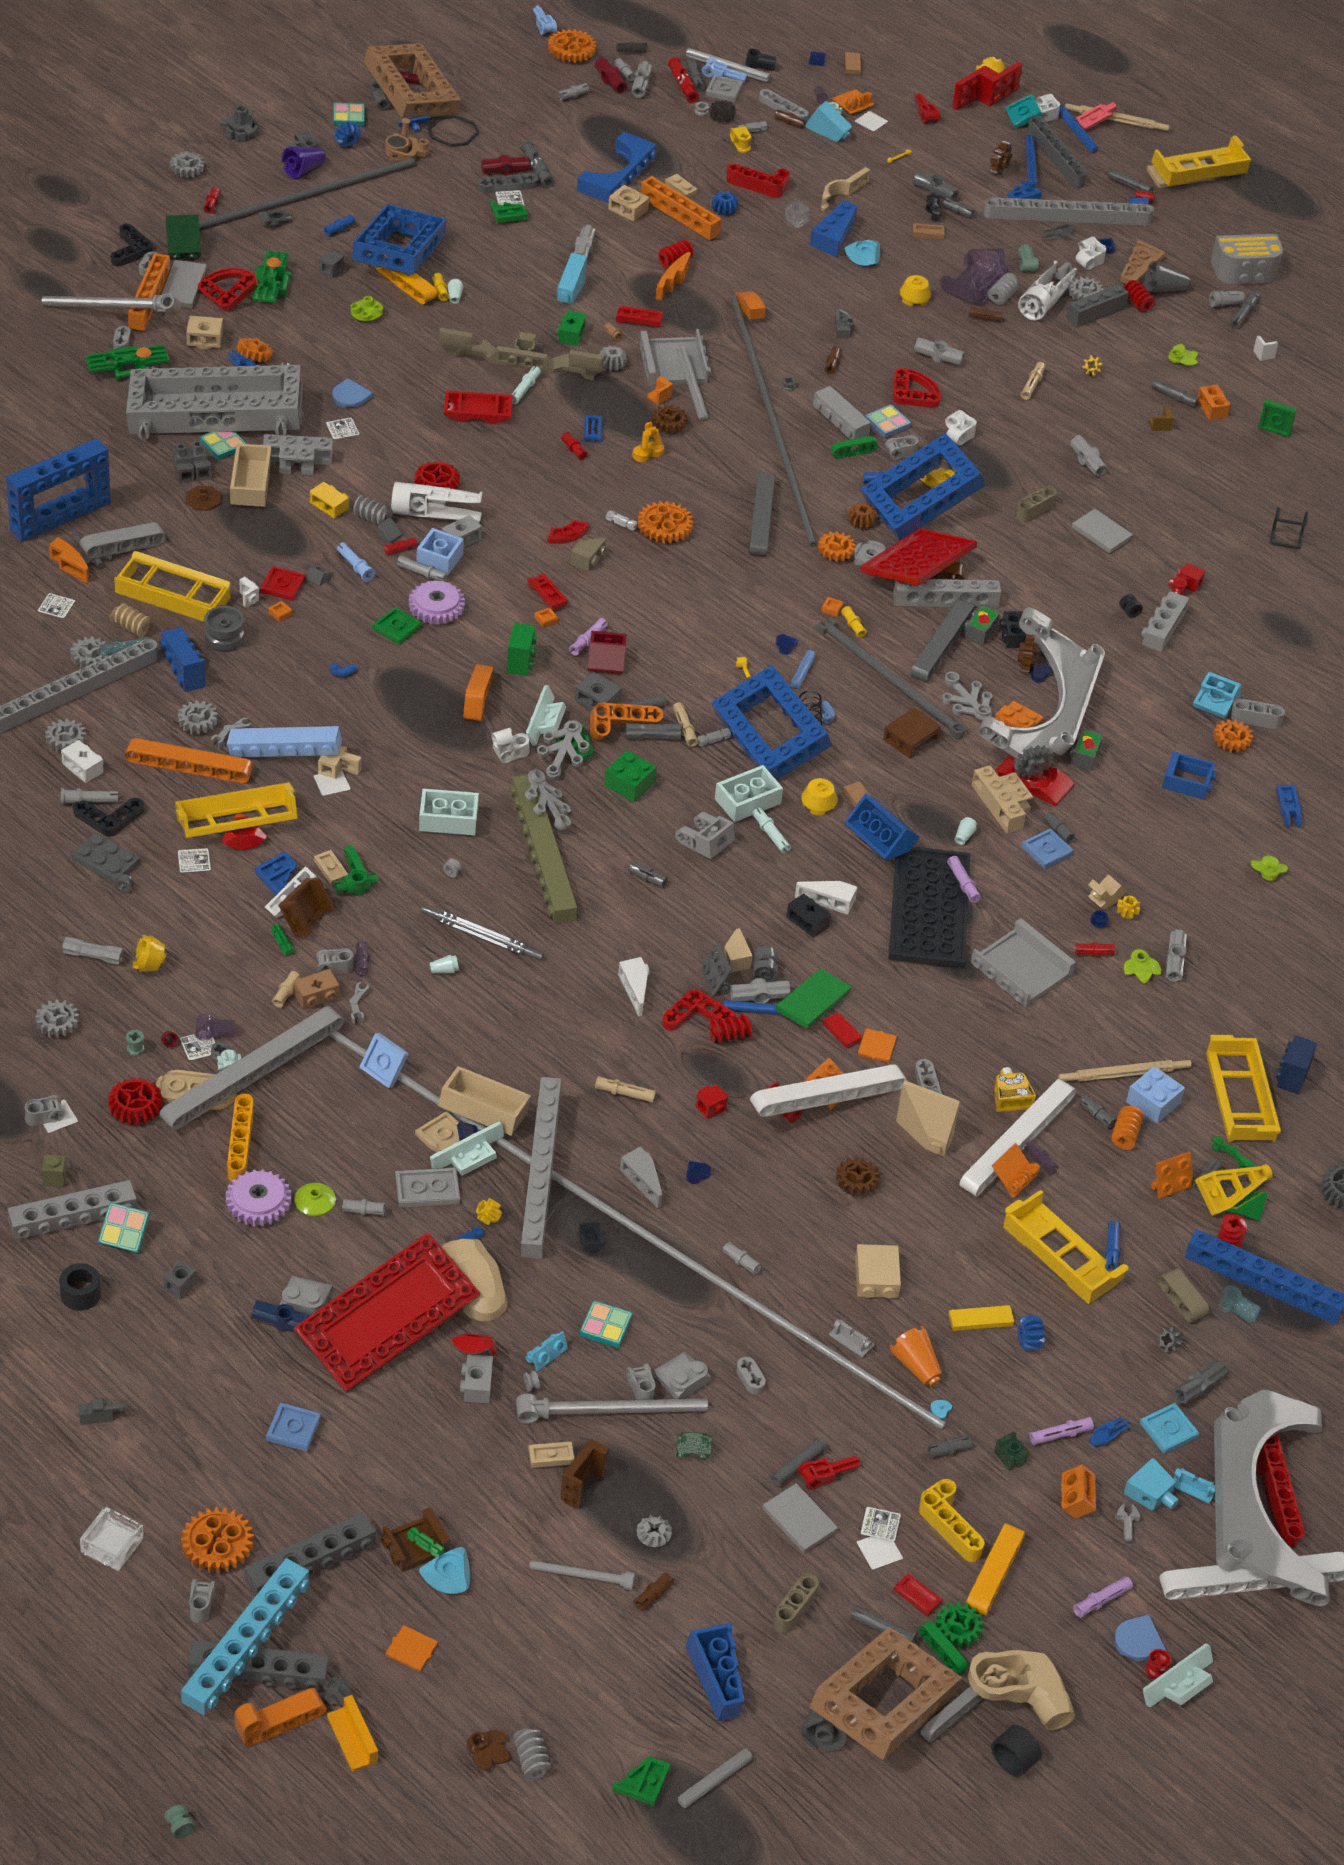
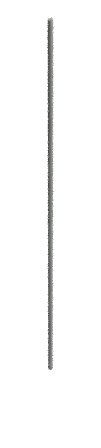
[329,1031,946,1430]

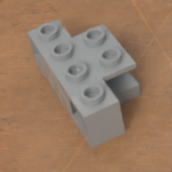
[263,434,333,475]

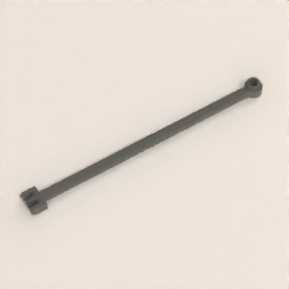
[815,617,966,739]

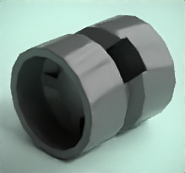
[753,946,779,982]

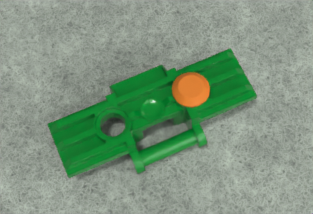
[253,250,292,303]
[85,345,170,380]

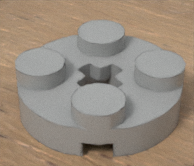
[854,541,886,566]

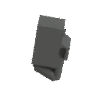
[258,209,293,225]
[834,308,854,338]
[78,1398,126,1425]

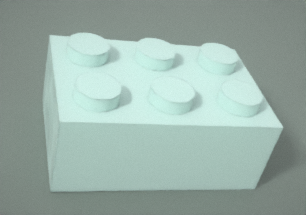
[715,765,783,822]
[419,789,479,835]

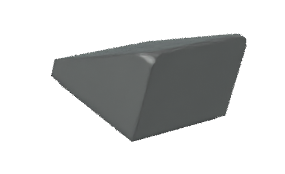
[378,518,402,543]
[306,566,333,586]

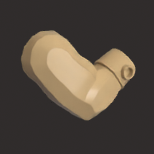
[440,1239,508,1321]
[968,1650,1075,1730]

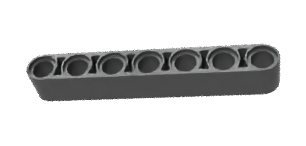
[1028,115,1087,188]
[749,472,775,556]
[910,599,976,682]

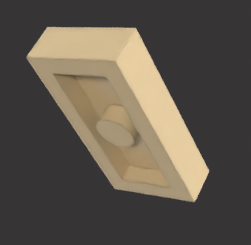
[665,174,698,198]
[314,850,348,886]
[528,1441,574,1468]

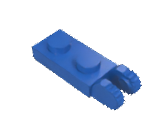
[1276,785,1302,827]

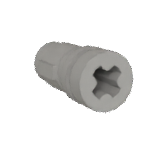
[1209,291,1244,307]

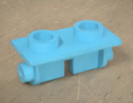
[525,1331,568,1371]
[1173,1468,1215,1504]

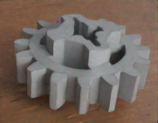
[170,151,205,178]
[1068,277,1104,300]
[70,636,110,668]
[178,700,218,734]
[45,719,86,752]
[35,999,79,1038]

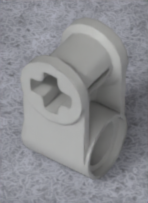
[885,435,919,460]
[316,948,354,974]
[25,1095,66,1126]
[626,1363,655,1400]
[189,1579,216,1623]

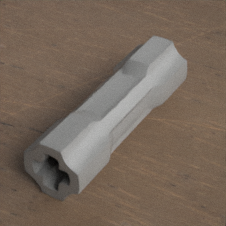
[62,936,124,965]

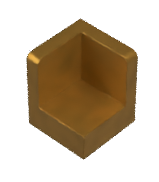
[1149,407,1174,431]

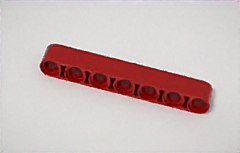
[1257,1434,1305,1550]

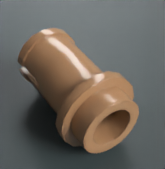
[603,322,623,341]

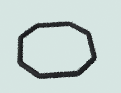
[427,115,479,147]

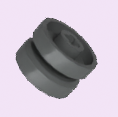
[204,606,244,651]

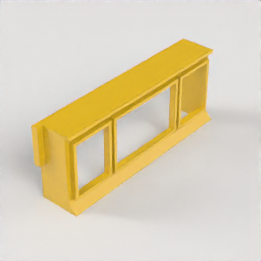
[114,551,231,622]
[175,782,298,838]
[1206,1035,1281,1143]

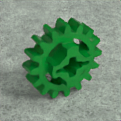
[935,1601,984,1649]

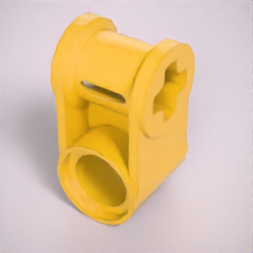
[730,126,751,153]

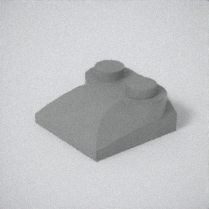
[279,1276,332,1316]
[651,1351,711,1399]

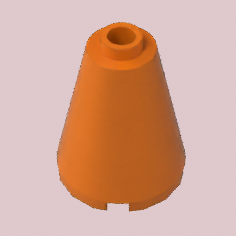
[889,1326,942,1387]

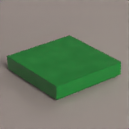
[1258,399,1297,437]
[372,607,422,645]

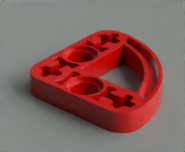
[198,268,259,312]
[892,368,941,408]

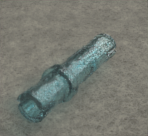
[99,637,149,656]

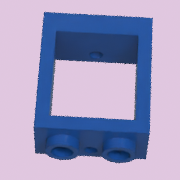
[1162,751,1217,800]

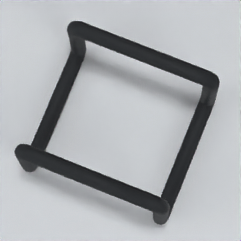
[1270,507,1308,549]

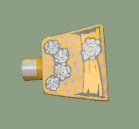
[994,1067,1036,1112]

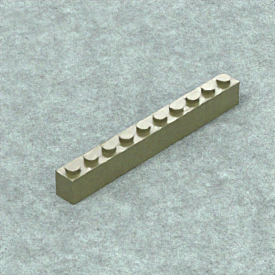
[509,775,577,924]

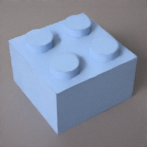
[417,528,464,575]
[1126,1066,1185,1123]

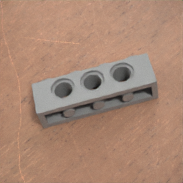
[1141,591,1189,652]

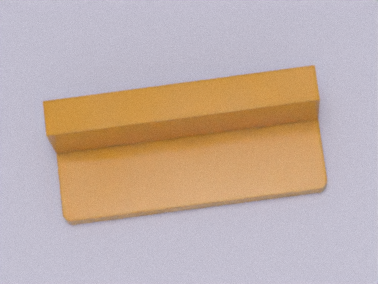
[327,1695,378,1772]

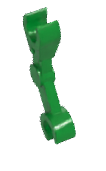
[1210,1136,1255,1168]

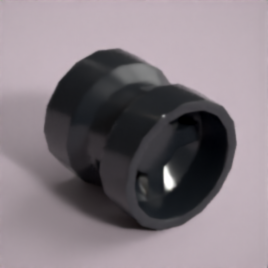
[1119,594,1143,618]

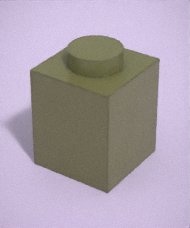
[42,1155,66,1187]

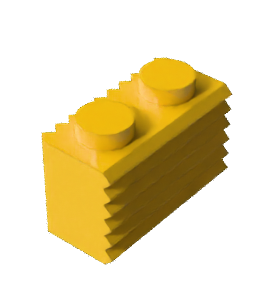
[310,482,349,519]

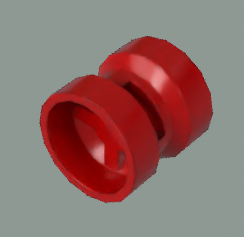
[1145,1649,1171,1680]

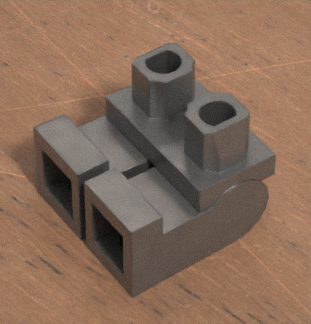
[173,440,212,484]

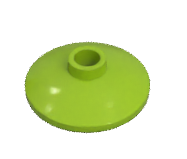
[294,1183,336,1216]

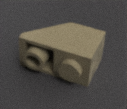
[570,538,607,572]

